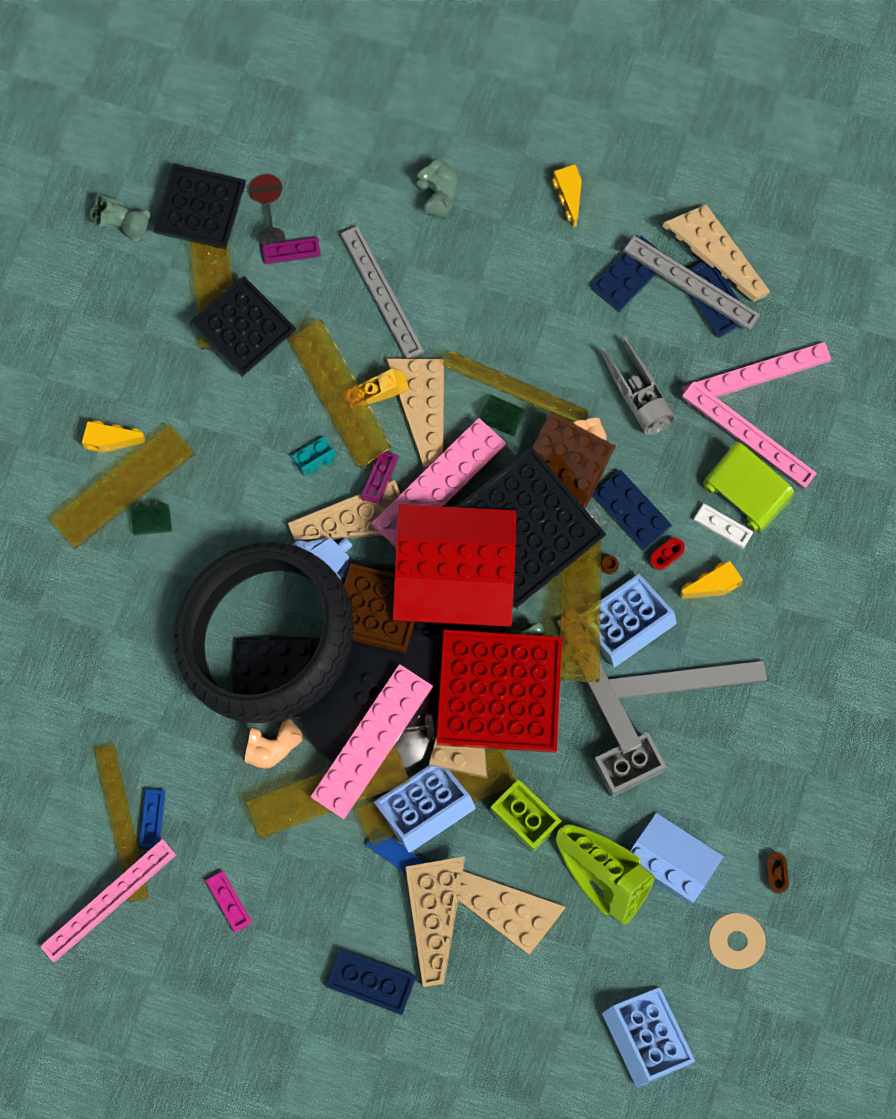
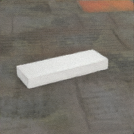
[693,503,753,549]

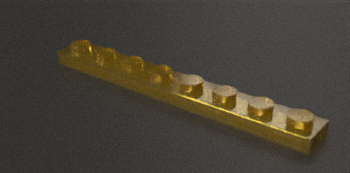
[443,351,589,422]
[95,744,150,903]

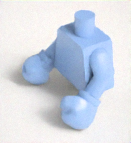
[292,538,352,583]

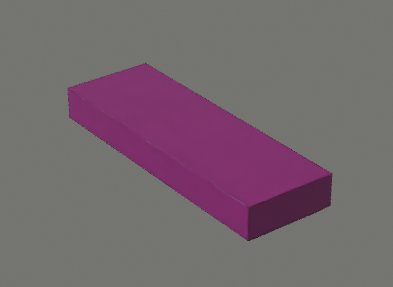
[262,237,321,265]
[361,451,399,504]

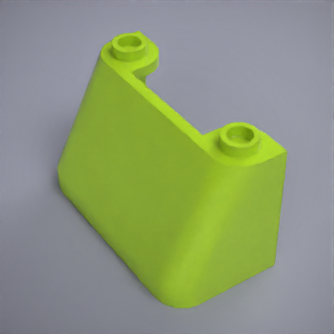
[703,442,794,534]

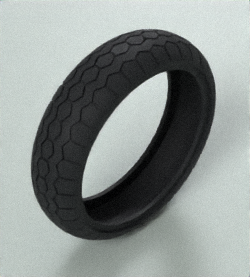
[174,542,354,723]

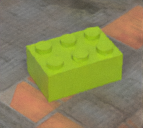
[490,779,562,853]

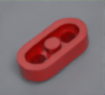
[650,538,685,571]

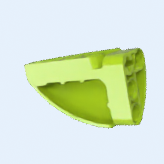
[556,825,655,925]

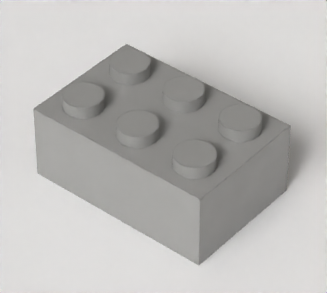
[594,732,666,797]

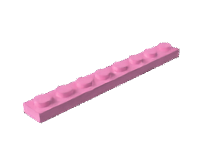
[682,342,831,406]
[682,381,817,490]
[40,839,177,963]

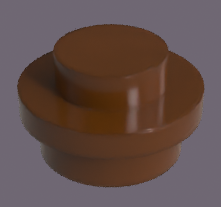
[600,555,619,575]

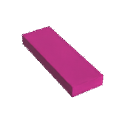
[205,871,252,933]

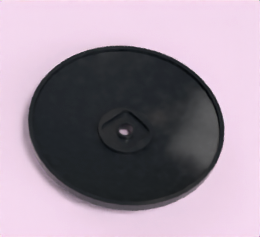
[300,628,442,775]

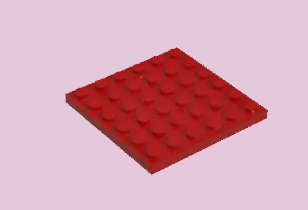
[436,630,562,753]

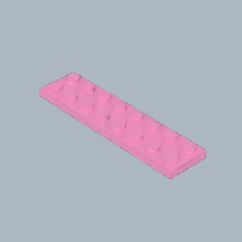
[371,418,507,548]
[311,664,433,820]

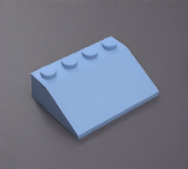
[577,574,677,668]
[374,765,476,853]
[630,813,724,907]
[602,987,695,1088]

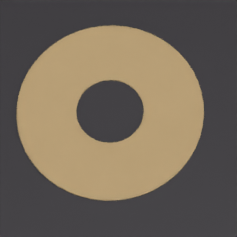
[709,913,766,969]

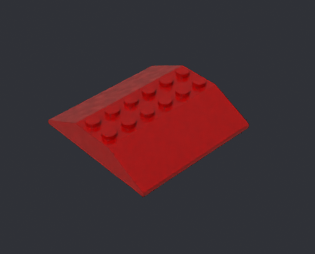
[393,504,516,627]

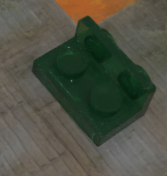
[480,395,526,436]
[130,502,172,535]

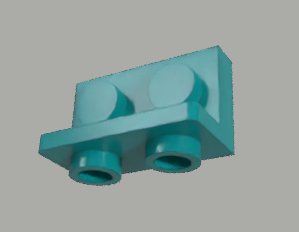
[292,437,337,476]

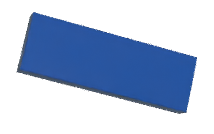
[139,789,166,850]
[366,829,426,874]

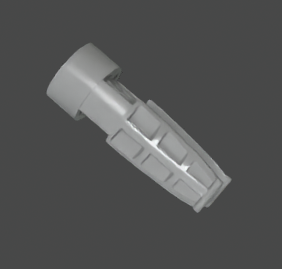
[602,337,675,435]

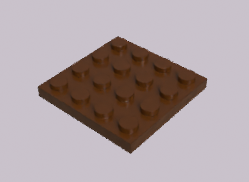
[533,411,616,509]
[344,563,415,654]

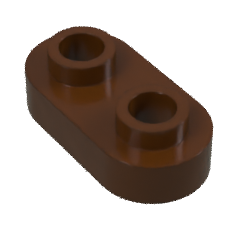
[766,853,789,894]

